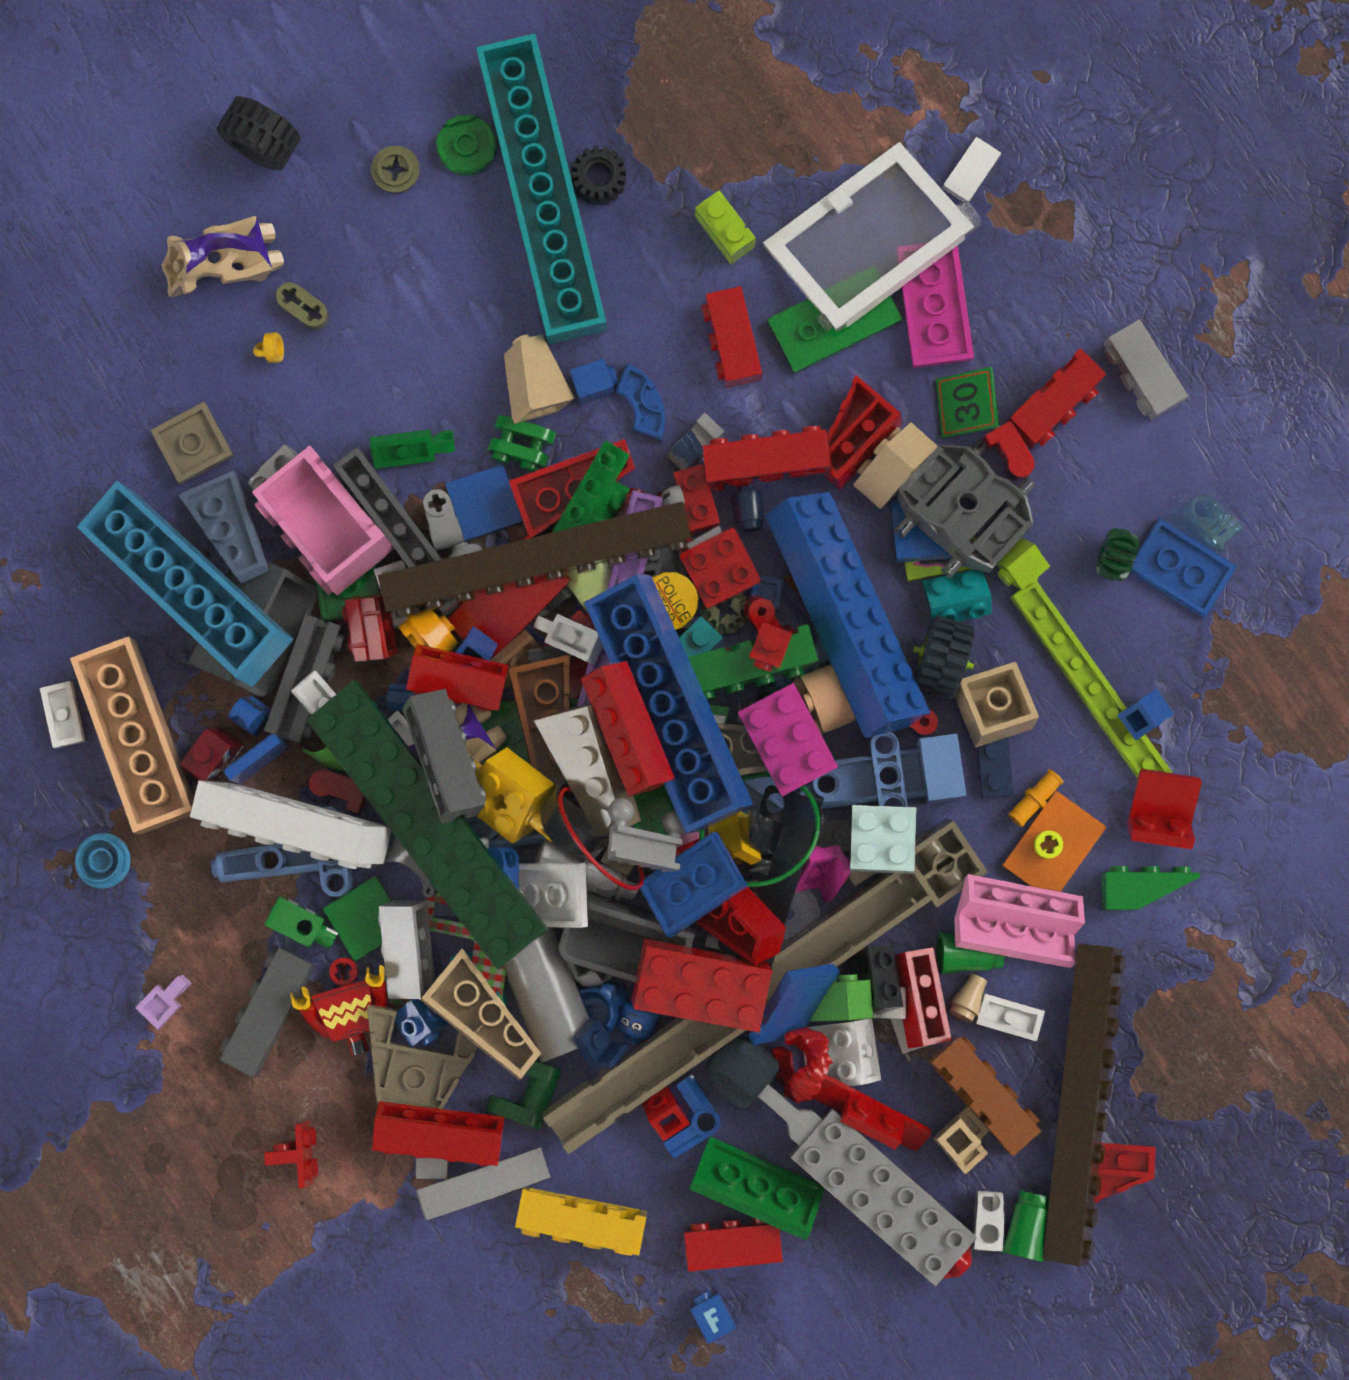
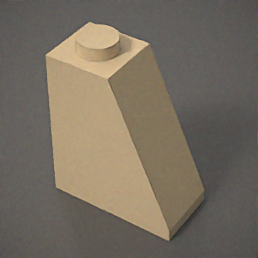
[504,334,575,424]

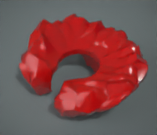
[771,1027,833,1104]

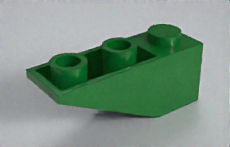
[1101,866,1200,910]

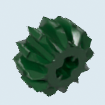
[1096,528,1139,582]

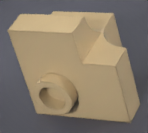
[932,1107,989,1174]

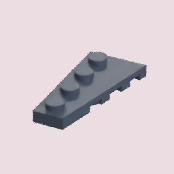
[178,470,269,583]

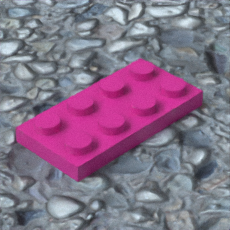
[896,244,974,369]

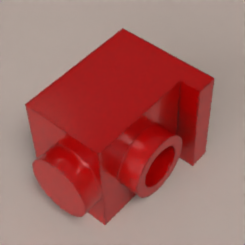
[641,1086,690,1141]

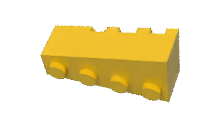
[515,1187,647,1256]

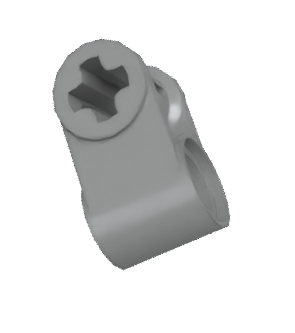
[423,489,464,551]

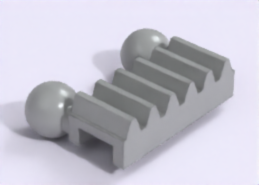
[607,798,684,872]

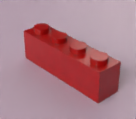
[580,661,675,797]
[372,1101,505,1166]

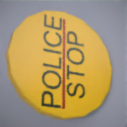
[652,572,698,630]

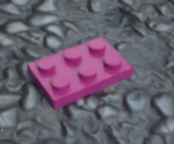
[738,683,838,796]

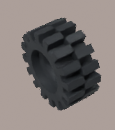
[571,145,626,206]

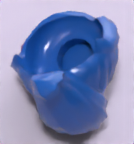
[578,982,628,1034]

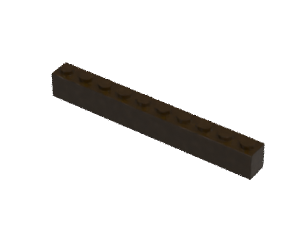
[378,501,694,618]
[1043,943,1126,1266]

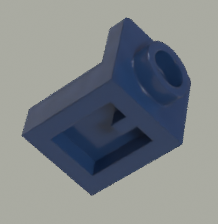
[572,1018,628,1068]

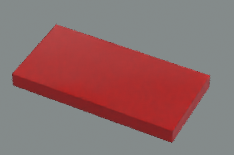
[448,536,572,660]

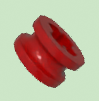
[329,958,359,986]

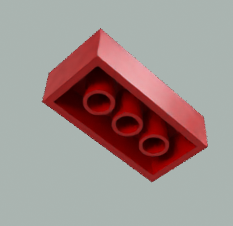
[631,939,773,1032]

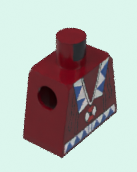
[180,727,245,783]

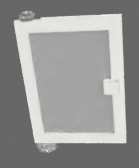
[763,142,982,332]

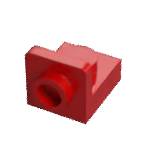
[749,622,793,672]

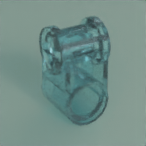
[1184,494,1243,552]

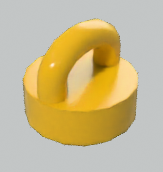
[253,332,284,363]

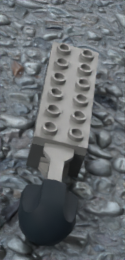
[708,1037,977,1286]

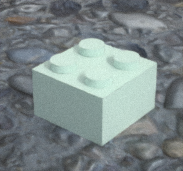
[850,805,916,874]

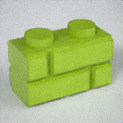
[695,190,756,264]

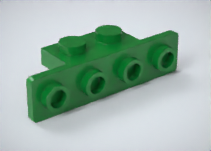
[552,441,630,533]

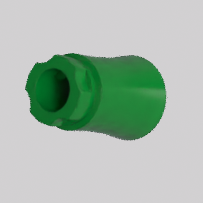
[936,931,1005,975]
[1000,1191,1049,1262]

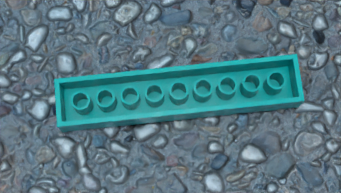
[476,33,607,345]

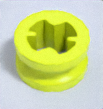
[1034,831,1063,859]

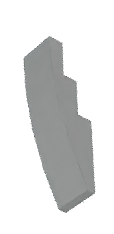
[415,1147,551,1221]

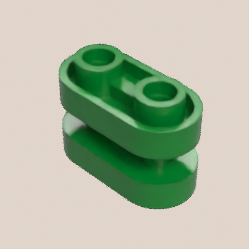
[487,415,556,472]

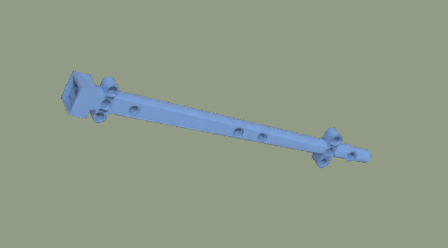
[211,732,966,897]

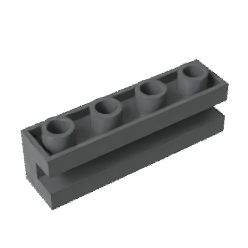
[264,614,346,745]
[403,689,486,824]
[219,947,316,1077]

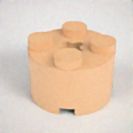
[793,664,856,734]

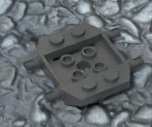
[894,439,1035,578]

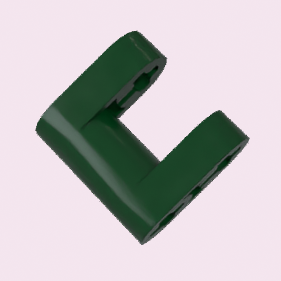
[485,1060,562,1130]

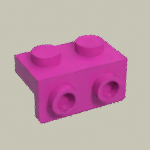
[795,845,851,903]

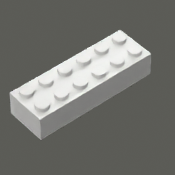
[190,780,391,869]

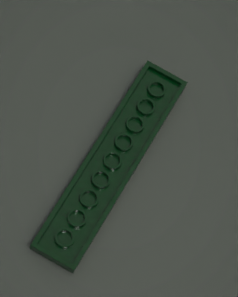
[306,680,549,970]

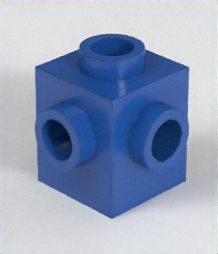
[395,999,448,1048]

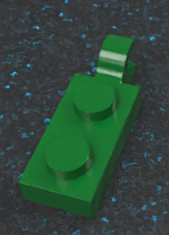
[370,429,455,469]

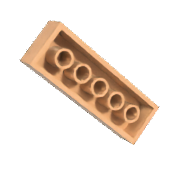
[70,636,194,835]

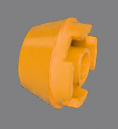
[398,609,458,652]

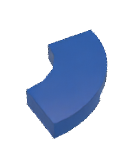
[616,363,665,442]

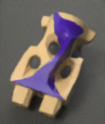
[161,216,284,297]
[408,703,507,764]

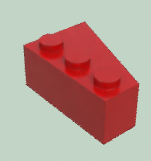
[821,375,902,490]

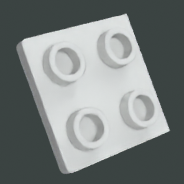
[804,1018,881,1086]

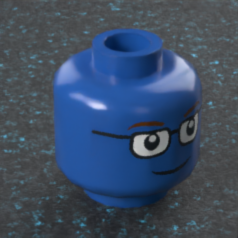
[616,998,661,1044]

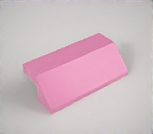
[954,874,1085,968]

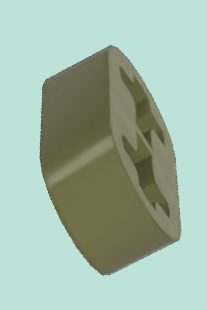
[276,282,329,330]

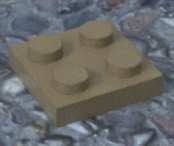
[150,401,235,485]

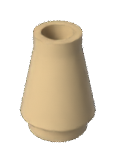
[949,974,987,1023]

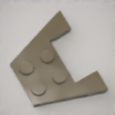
[367,1004,478,1109]

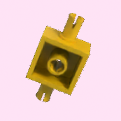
[468,748,555,844]

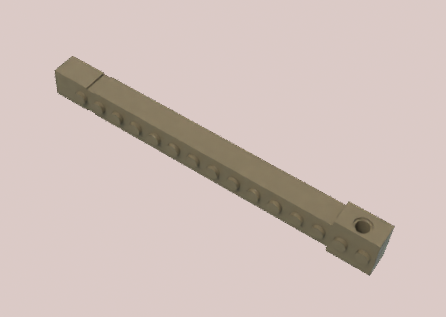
[541,819,988,1155]

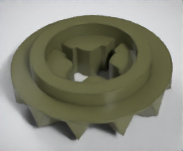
[371,145,420,194]
[701,592,748,635]

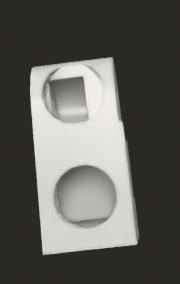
[971,1190,1004,1252]

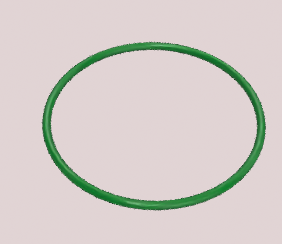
[699,772,820,887]

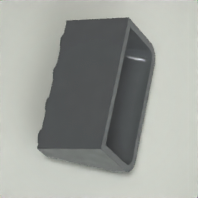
[188,561,317,697]
[559,891,697,982]

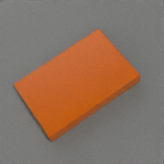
[1001,791,1106,892]

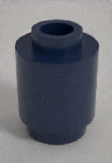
[732,486,765,532]

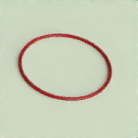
[558,787,644,891]

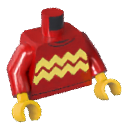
[290,965,389,1056]

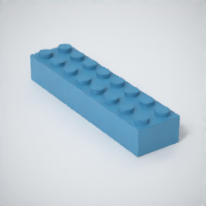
[77,481,294,687]

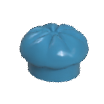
[75,833,131,889]

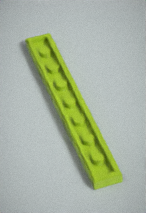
[1010,581,1173,779]

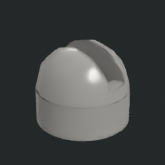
[661,485,685,506]

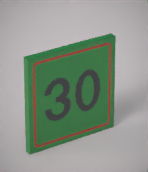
[936,367,999,439]

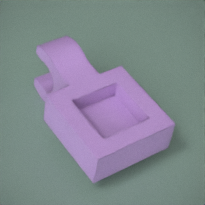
[136,975,192,1030]

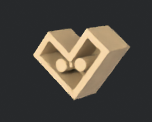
[853,422,938,509]

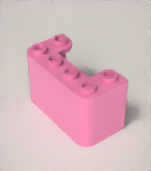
[252,445,395,596]

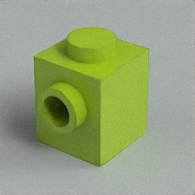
[997,538,1050,590]

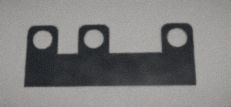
[718,785,823,968]

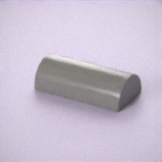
[505,927,589,1063]

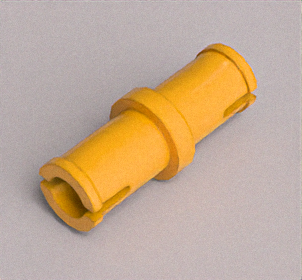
[1007,769,1064,827]

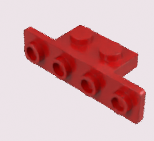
[813,1075,932,1151]

